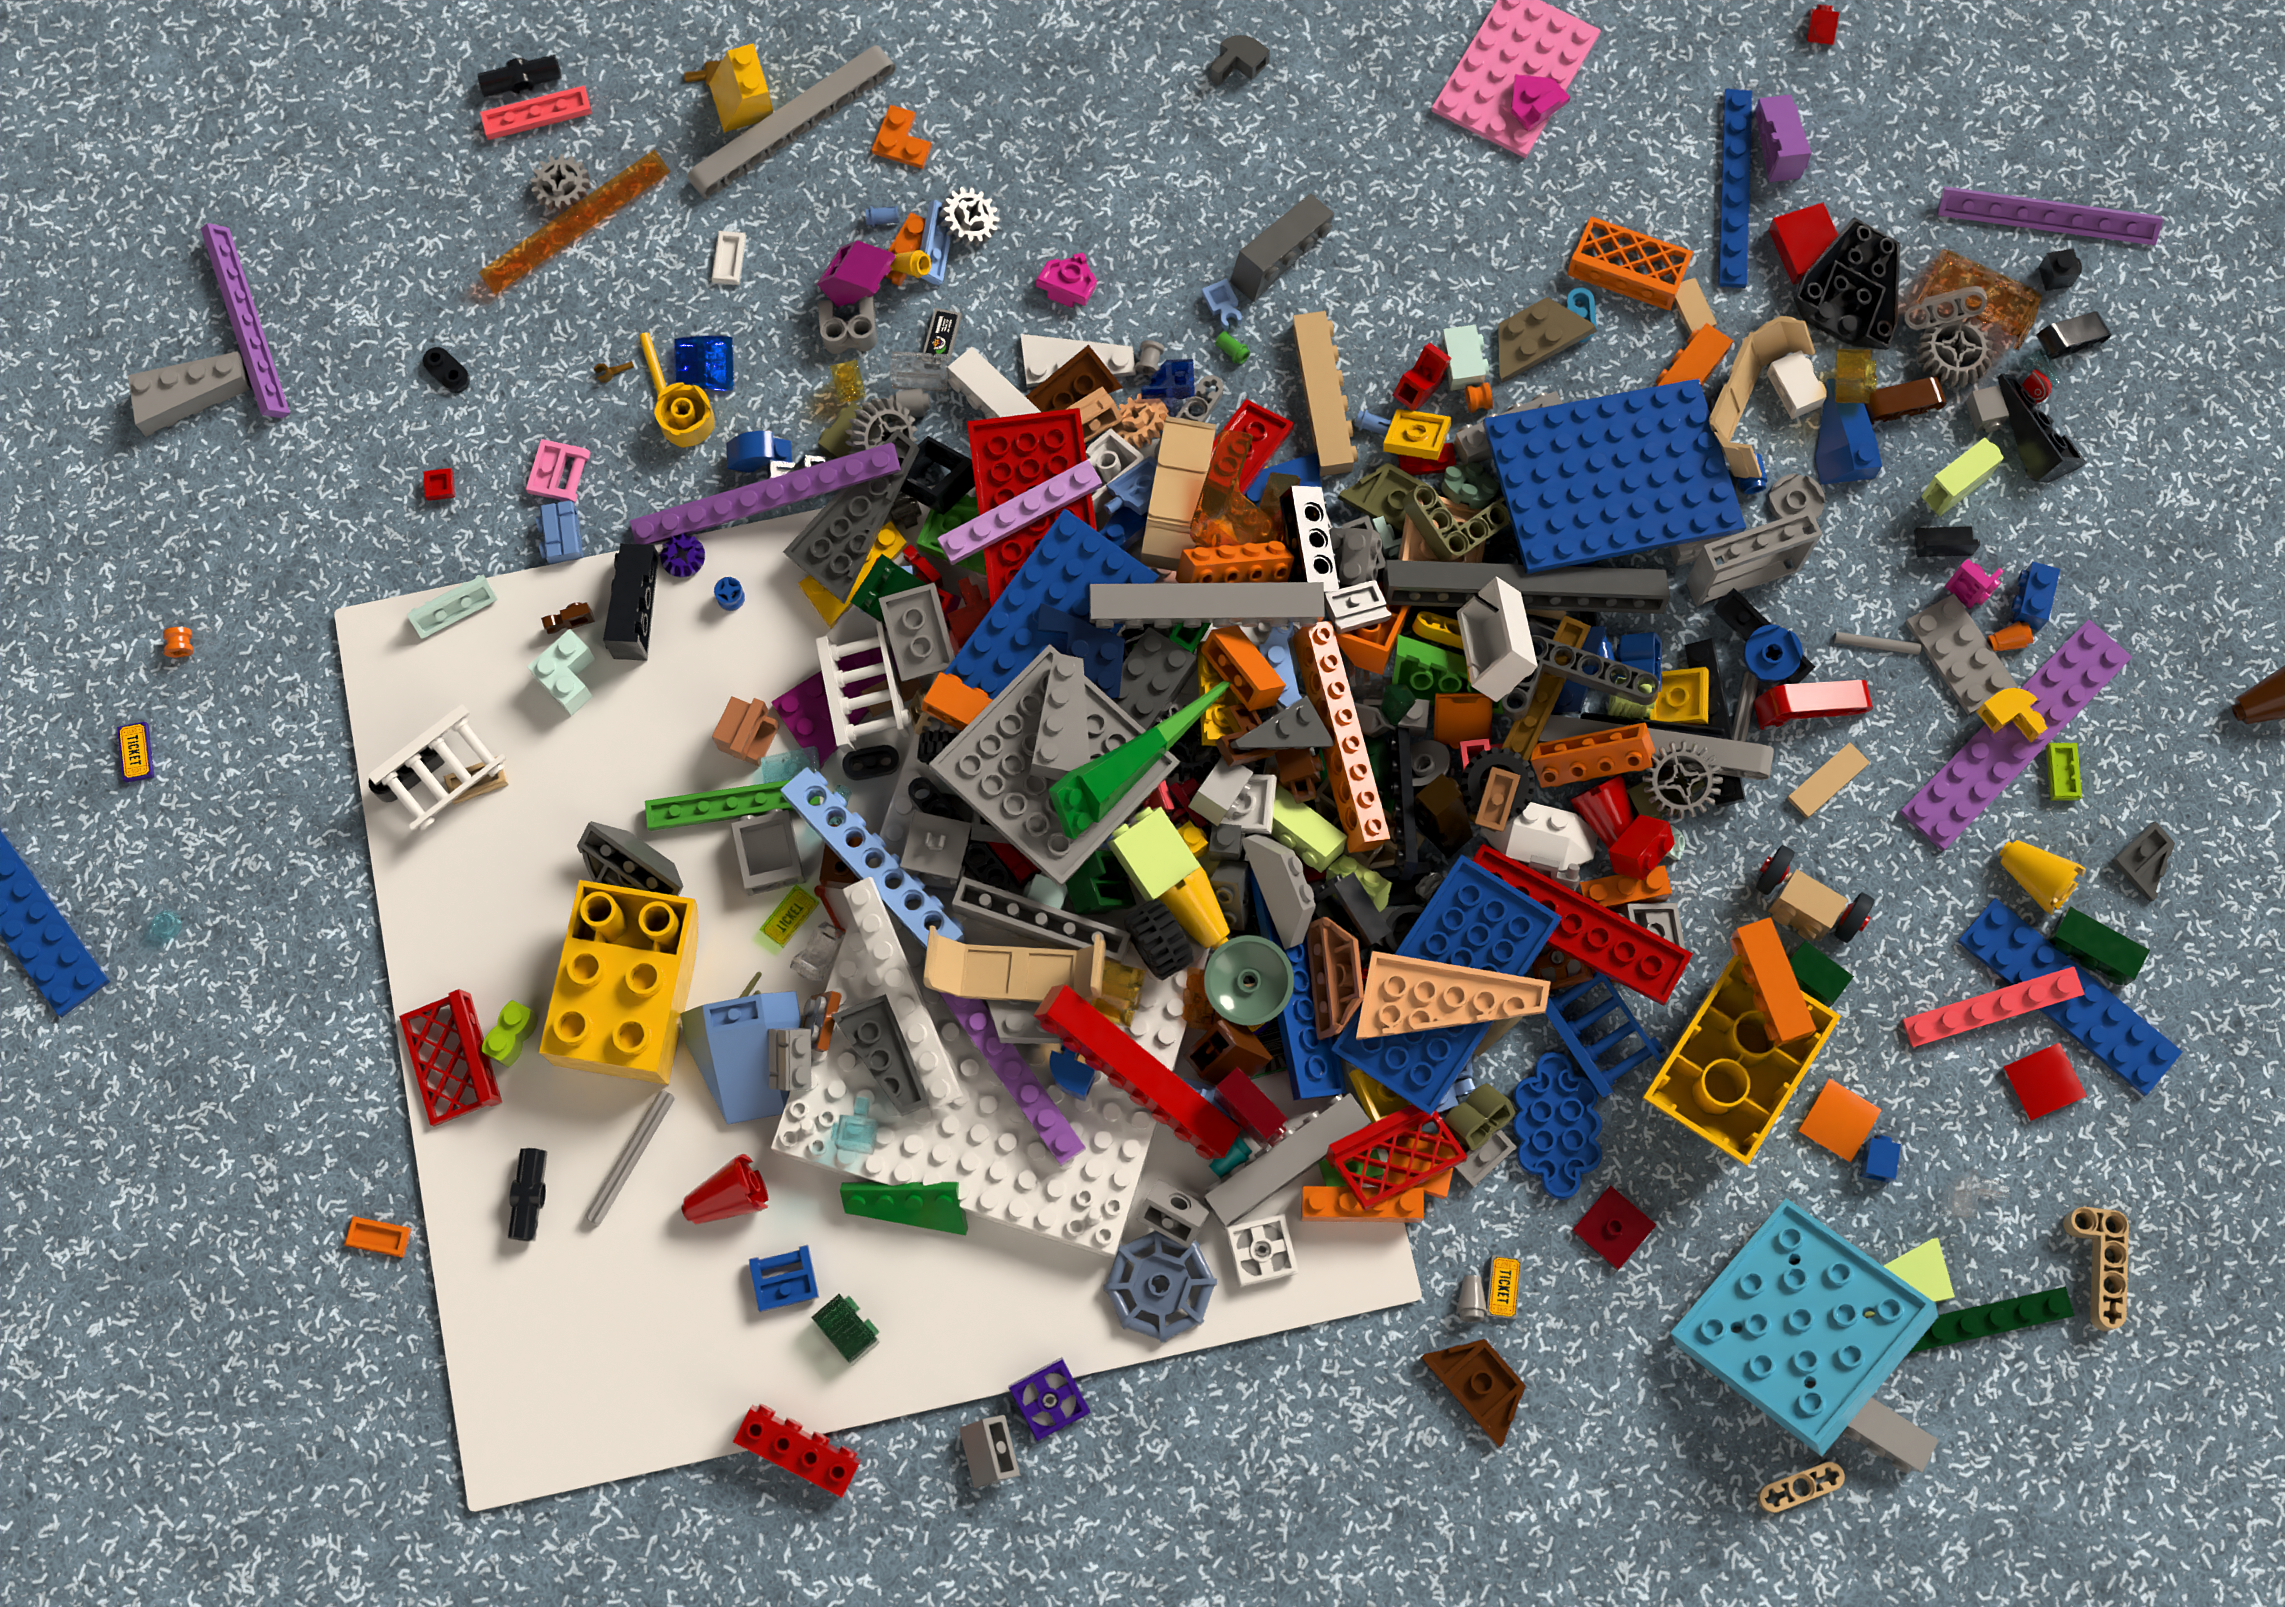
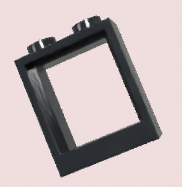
[900,436,975,515]
[1312,872,1392,952]

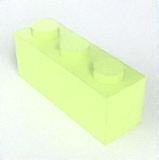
[1270,786,1347,873]

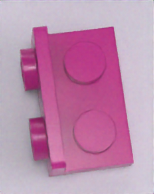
[1944,559,2004,609]

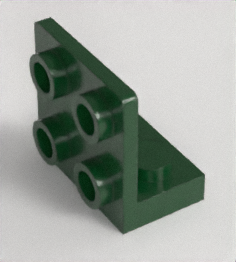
[850,554,927,626]

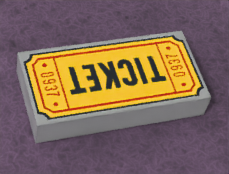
[1485,1255,1522,1320]

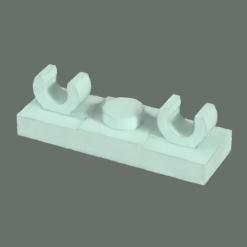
[407,574,498,639]

